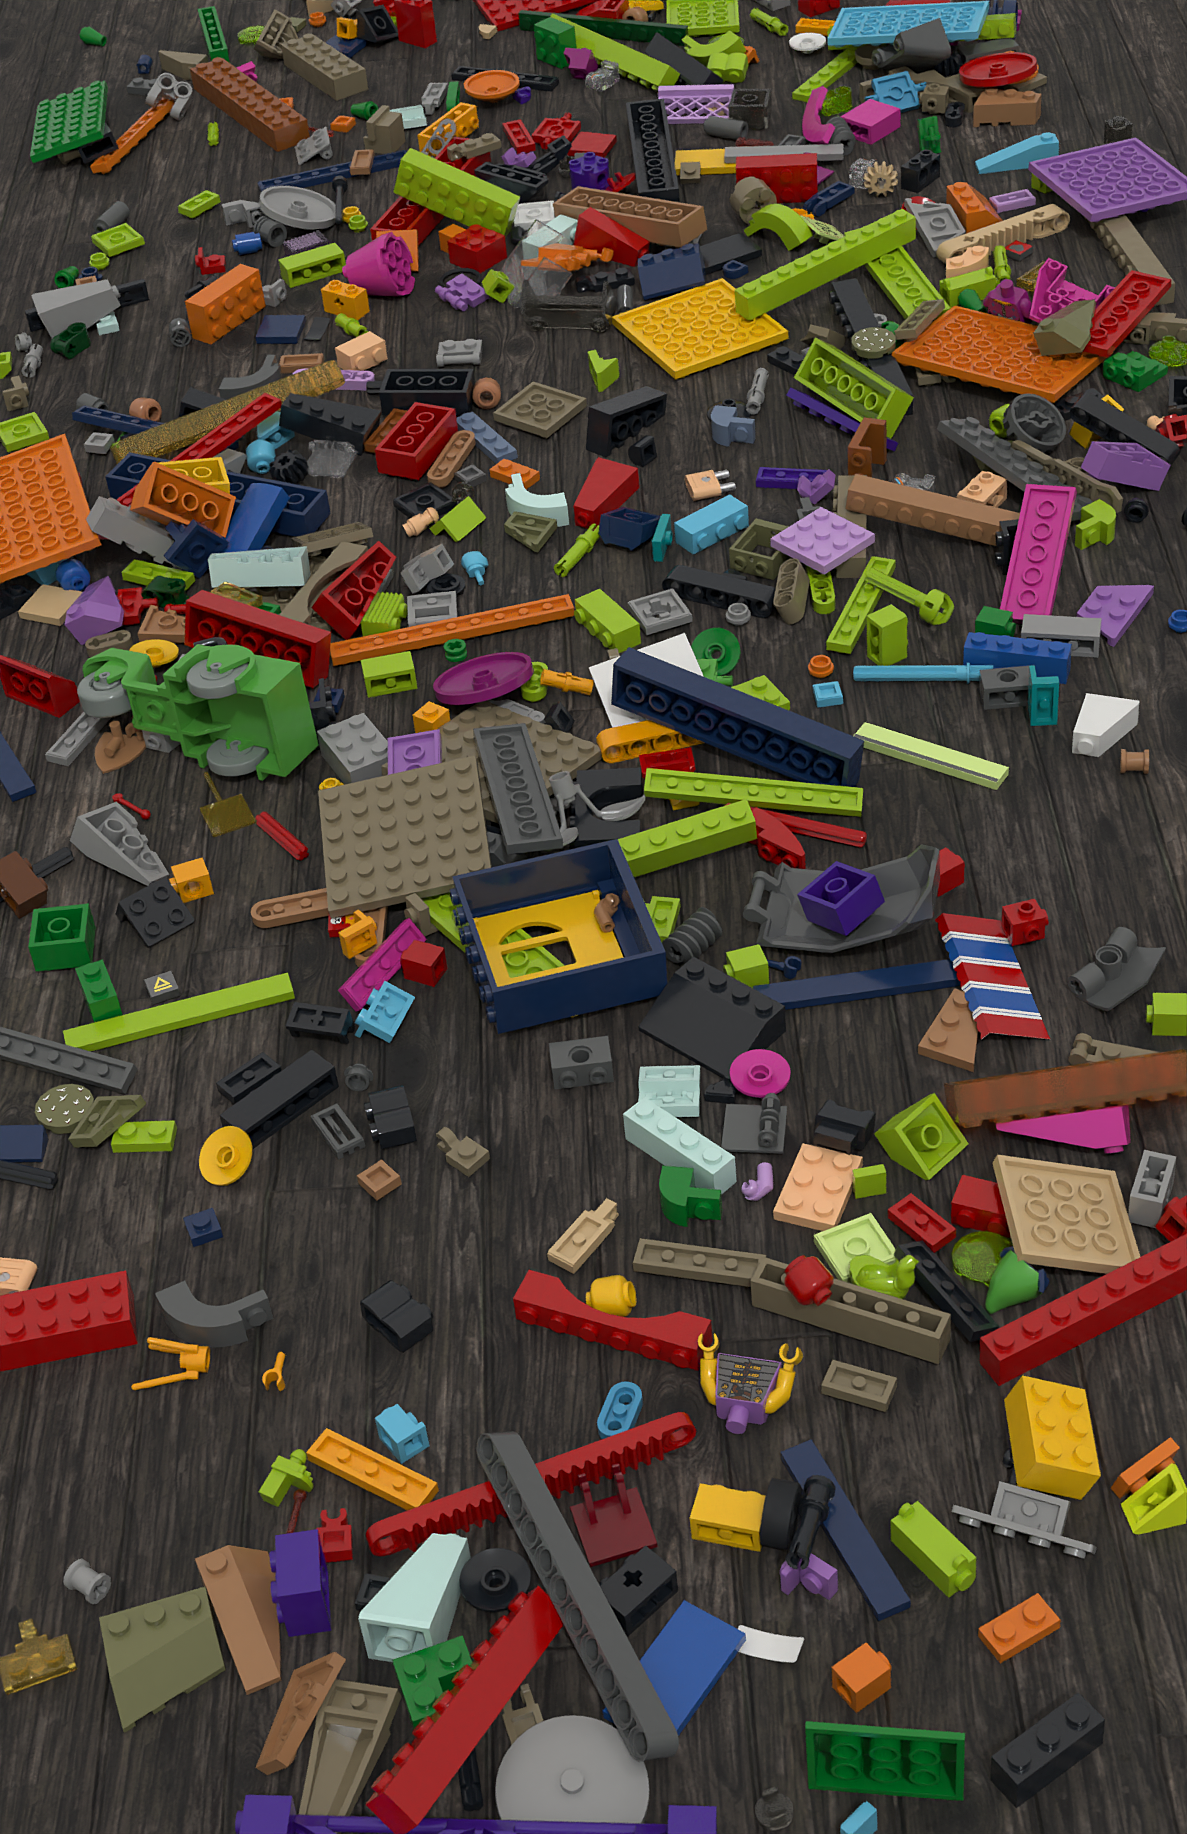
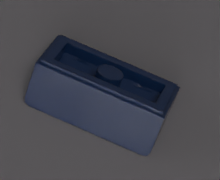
[0,1125,49,1162]

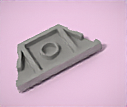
[904,198,966,257]

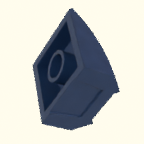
[599,507,660,551]

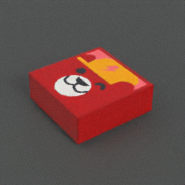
[328,914,355,937]

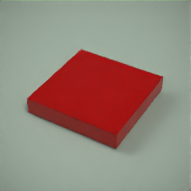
[567,132,617,158]

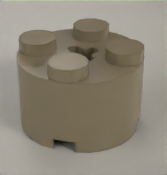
[730,177,777,226]

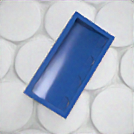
[221,483,290,553]

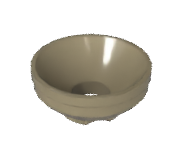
[855,44,885,70]

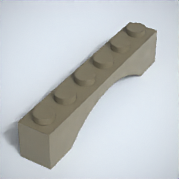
[279,541,368,626]

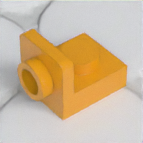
[338,910,377,959]

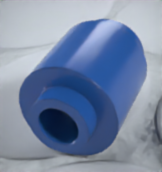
[232,232,262,255]

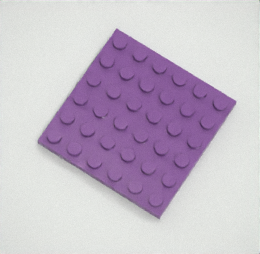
[1028,138,1187,222]

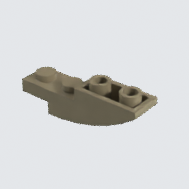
[1122,313,1187,345]

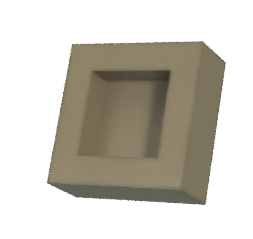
[680,162,701,184]

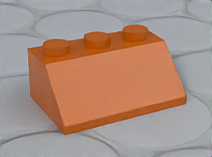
[946,182,1002,234]

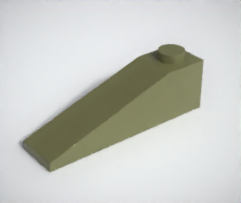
[1033,299,1096,356]

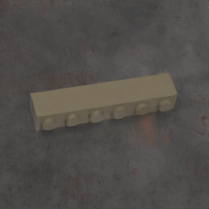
[833,475,867,578]
[751,1257,951,1364]

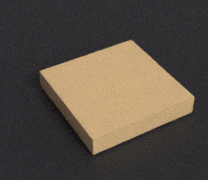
[18,584,82,626]

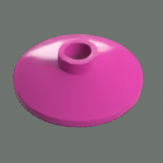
[730,1049,791,1098]

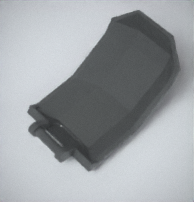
[743,844,940,953]

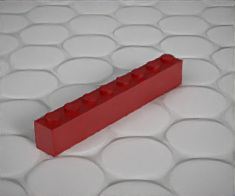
[980,1234,1187,1386]
[365,1586,564,1834]

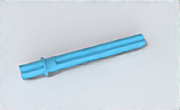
[853,663,993,683]

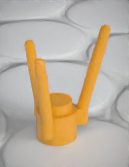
[131,1337,210,1390]

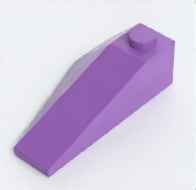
[64,576,124,645]

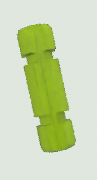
[208,122,219,146]

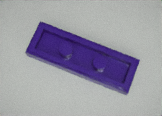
[756,467,827,489]

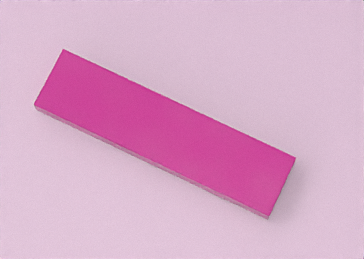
[338,918,427,1012]

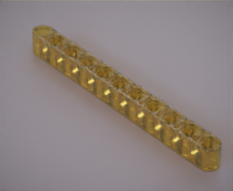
[110,360,345,464]

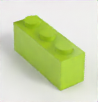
[279,243,346,288]
[574,589,641,653]

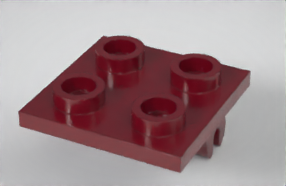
[570,1463,658,1567]

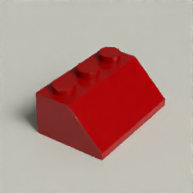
[0,655,80,718]

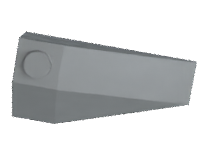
[70,802,169,886]

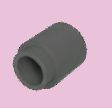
[76,393,109,411]

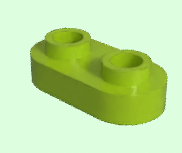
[521,662,548,702]

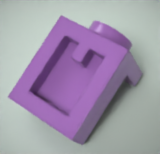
[502,147,537,168]
[797,470,836,505]
[779,1553,838,1600]

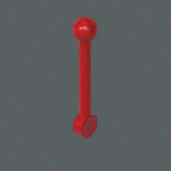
[112,793,151,820]

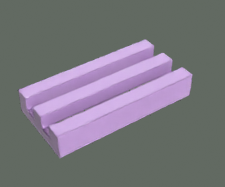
[989,189,1036,213]

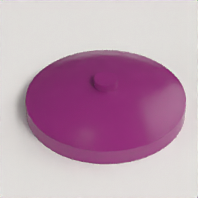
[433,652,534,705]

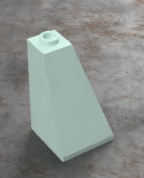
[359,1533,471,1662]

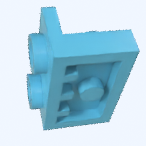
[355,981,415,1043]

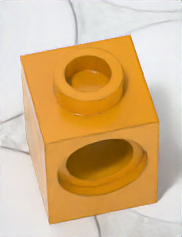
[169,858,214,903]

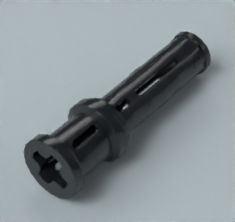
[786,1475,836,1570]

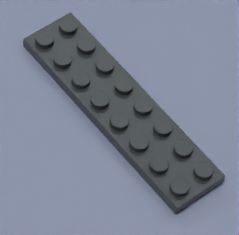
[937,417,1093,521]
[473,723,563,854]

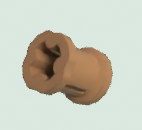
[1120,749,1149,774]

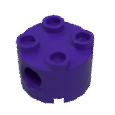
[569,152,610,190]

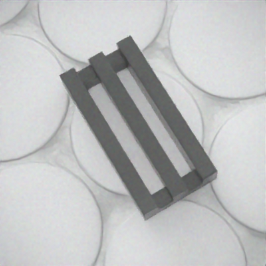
[310,1104,365,1160]

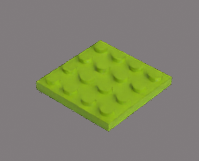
[666,0,740,37]

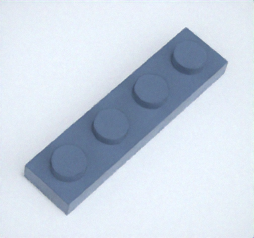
[456,412,518,464]

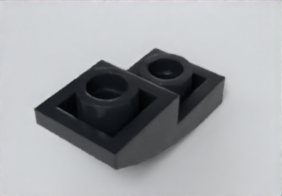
[0,584,33,620]

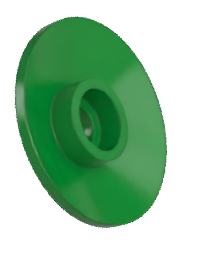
[691,628,741,676]

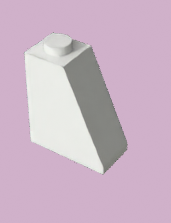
[1072,693,1140,757]

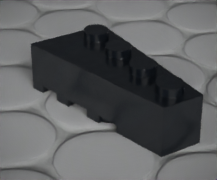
[279,393,381,456]

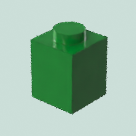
[975,606,1016,637]

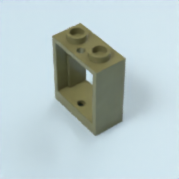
[729,519,792,580]

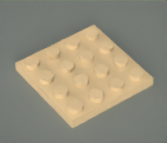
[993,1155,1140,1274]

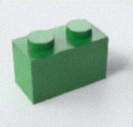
[75,959,122,1023]

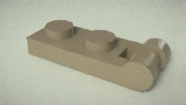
[1068,1033,1160,1082]

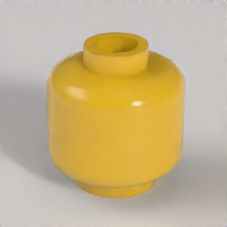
[586,1275,636,1317]

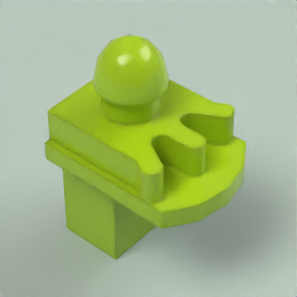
[259,1449,314,1507]

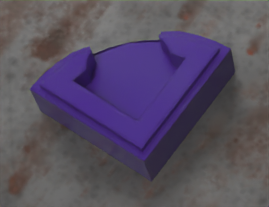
[513,86,531,104]

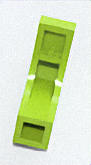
[682,30,746,67]
[744,204,813,251]

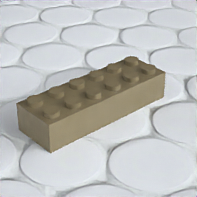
[281,34,368,101]

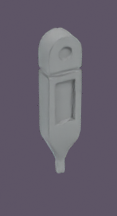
[487,699,546,723]

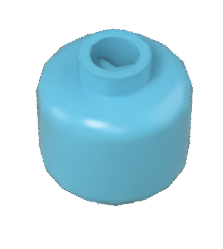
[246,439,276,474]

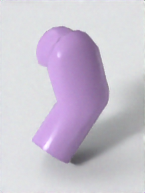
[741,1163,773,1201]

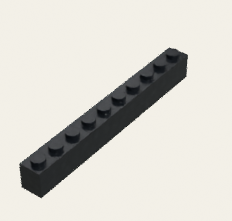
[828,278,913,416]

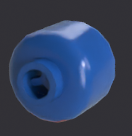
[56,559,90,592]

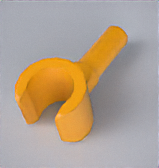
[262,1352,285,1391]

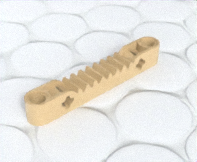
[936,204,1070,264]

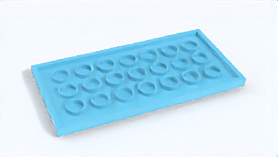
[827,1,989,47]

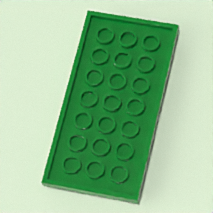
[30,81,108,163]

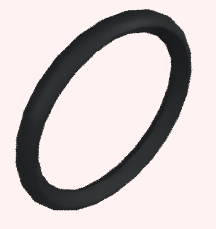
[439,268,482,288]

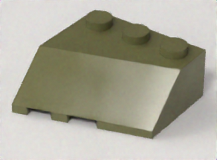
[99,1587,226,1733]

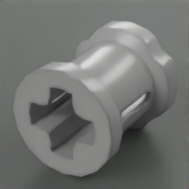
[63,1559,111,1604]

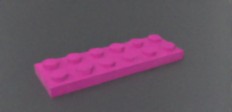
[1000,484,1077,624]

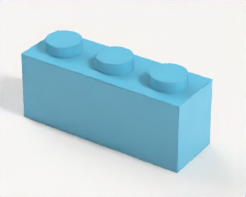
[674,495,749,555]

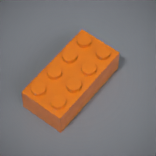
[185,264,266,344]

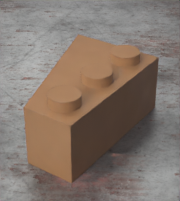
[973,87,1041,127]

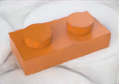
[489,459,540,490]
[1111,1437,1180,1499]
[978,1593,1061,1664]

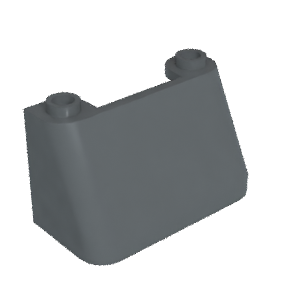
[871,18,951,74]

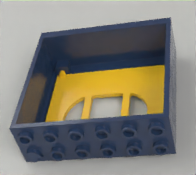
[449,839,667,1034]

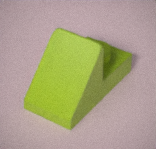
[587,350,619,392]

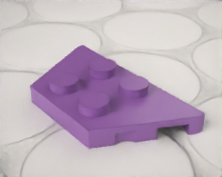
[1077,585,1154,647]

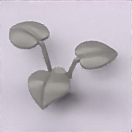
[549,771,646,846]

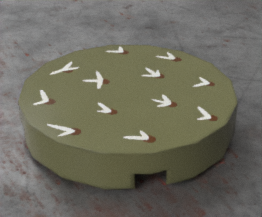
[852,327,896,359]
[35,1084,94,1134]

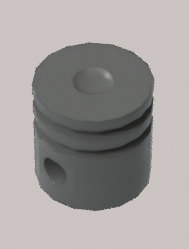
[254,216,287,247]

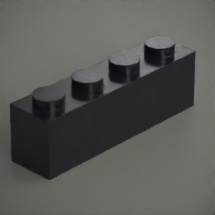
[219,1050,339,1150]

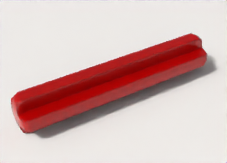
[255,811,309,861]

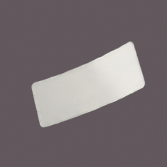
[738,1625,804,1663]

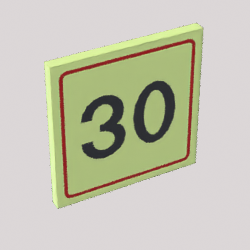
[800,215,844,244]

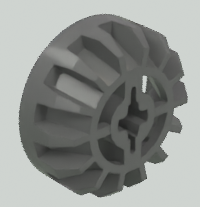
[1003,394,1066,454]

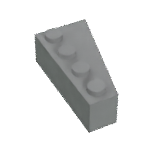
[86,496,182,570]

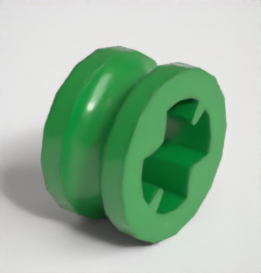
[444,639,467,662]

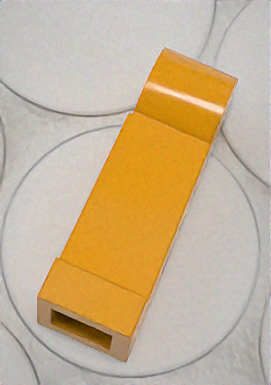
[337,17,357,39]

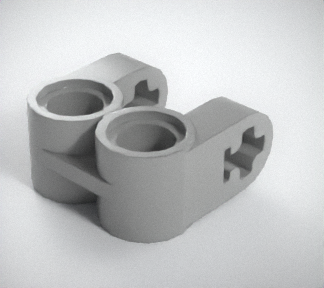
[146,73,192,121]

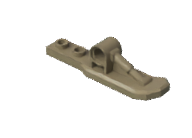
[1011,440,1123,514]

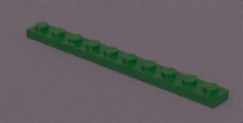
[518,10,688,46]

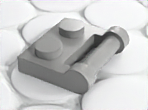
[436,339,483,367]
[407,591,458,627]

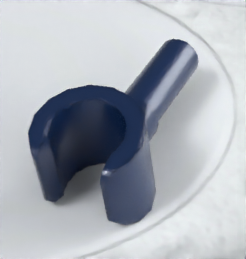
[767,956,802,979]

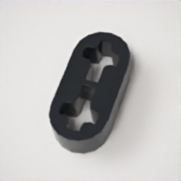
[945,102,965,128]

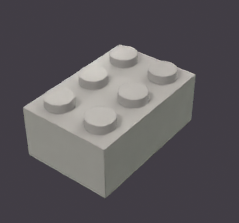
[317,713,388,784]

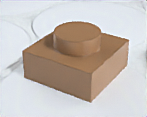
[357,1159,401,1200]

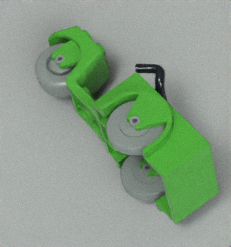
[77,637,318,781]

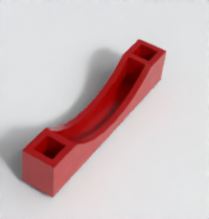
[513,1270,713,1371]

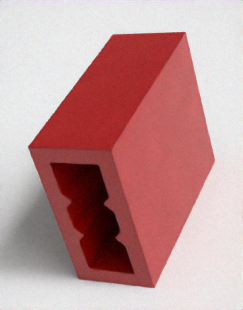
[394,0,437,48]

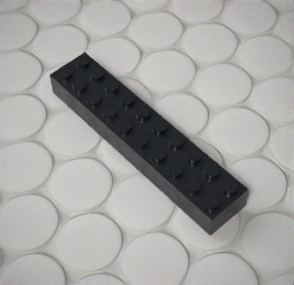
[626,99,680,202]

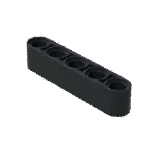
[1069,393,1181,467]
[662,565,776,618]

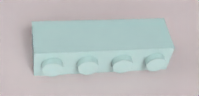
[623,1097,737,1195]

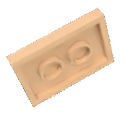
[773,1143,863,1231]

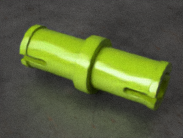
[335,313,368,337]

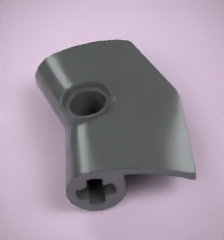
[1067,927,1166,1011]

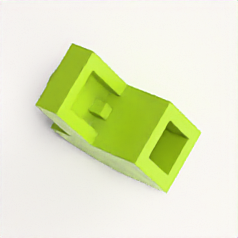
[1075,499,1116,550]

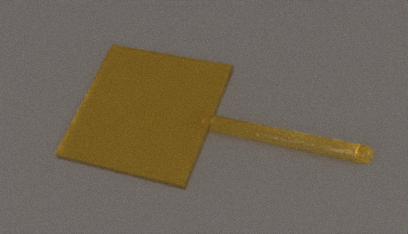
[199,772,256,837]

